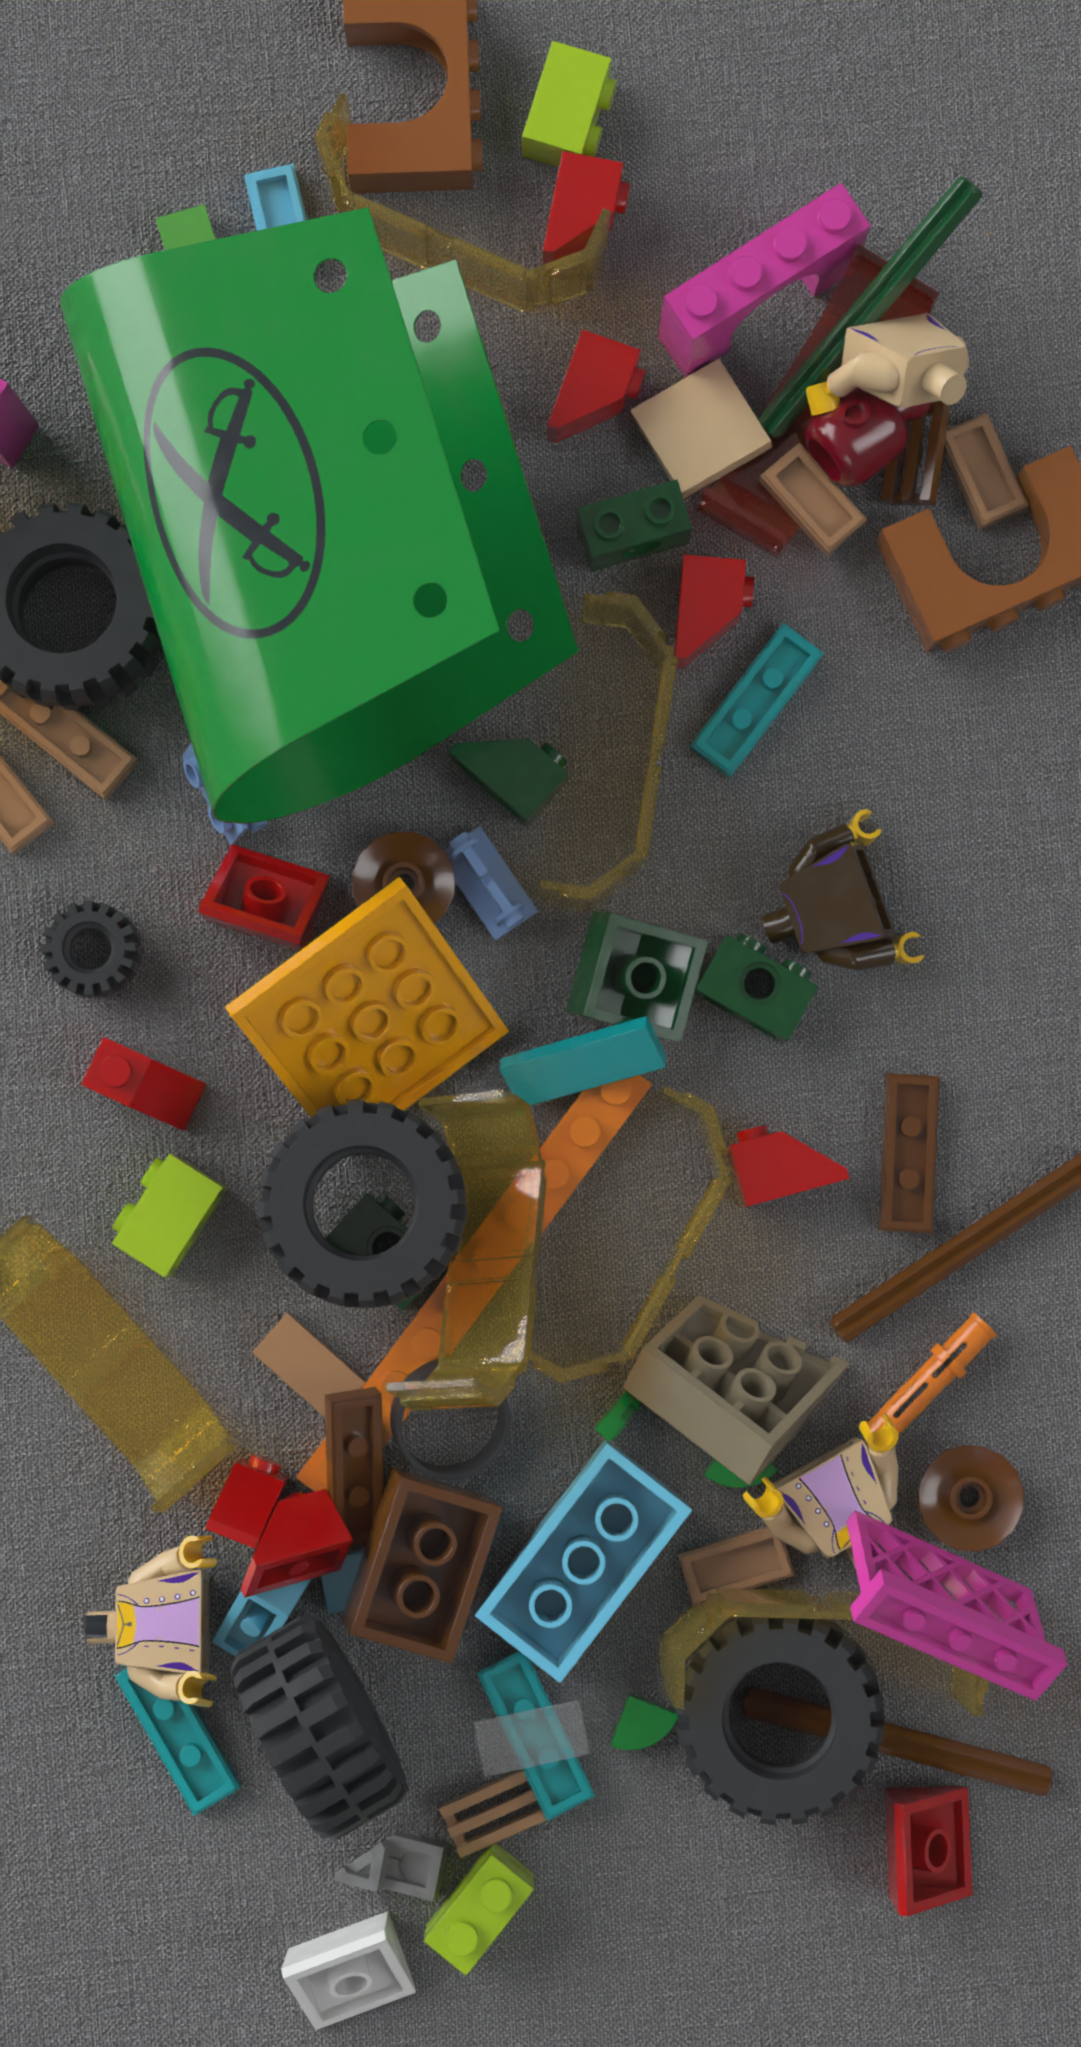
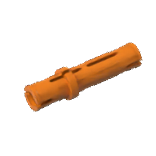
[866,1312,997,1435]

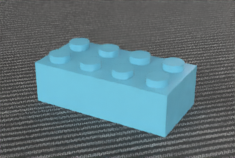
[475,1439,692,1683]

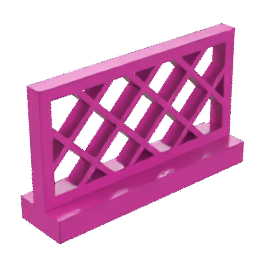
[846,1510,1068,1701]

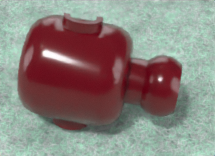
[805,387,931,488]

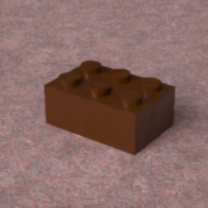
[341,1467,503,1664]

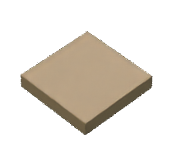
[630,359,772,499]

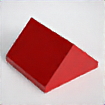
[198,844,330,950]
[885,1786,973,1917]

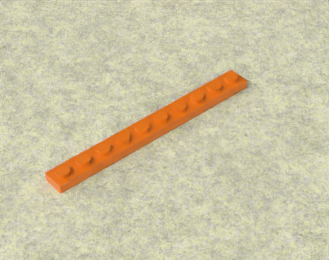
[296,1075,653,1491]

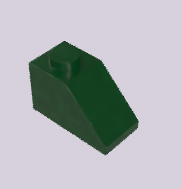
[448,739,569,827]

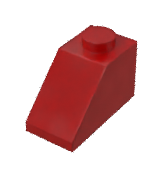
[543,151,631,270]
[547,329,646,443]
[673,555,754,669]
[81,1037,207,1131]
[727,1125,850,1207]
[205,1454,290,1549]
[240,1488,353,1598]

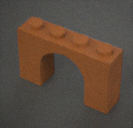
[343,0,483,194]
[875,445,1081,653]

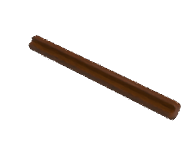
[830,1153,1081,1342]
[741,1686,1053,1796]

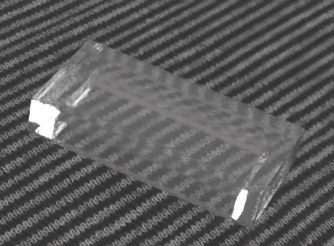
[473,1699,590,1777]

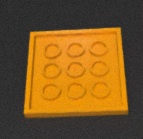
[225,877,509,1118]

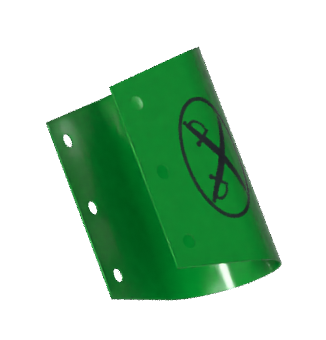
[60,207,579,824]

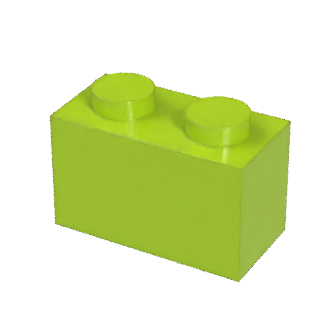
[522,41,617,167]
[111,1153,228,1278]
[424,1843,534,1976]

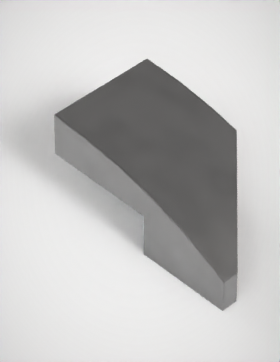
[334,1832,449,1901]

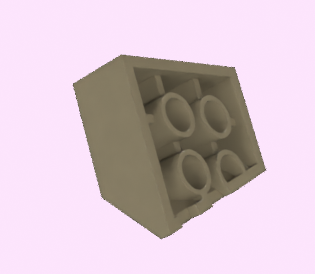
[623,1295,850,1485]

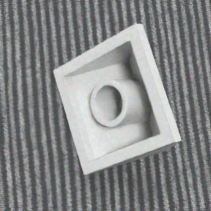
[281,1911,416,2030]

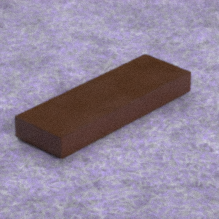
[878,1073,940,1233]
[325,1387,384,1547]

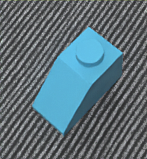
[212,1579,311,1657]

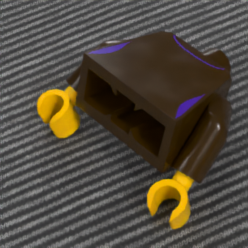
[762,809,924,971]

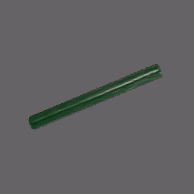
[758,176,983,438]

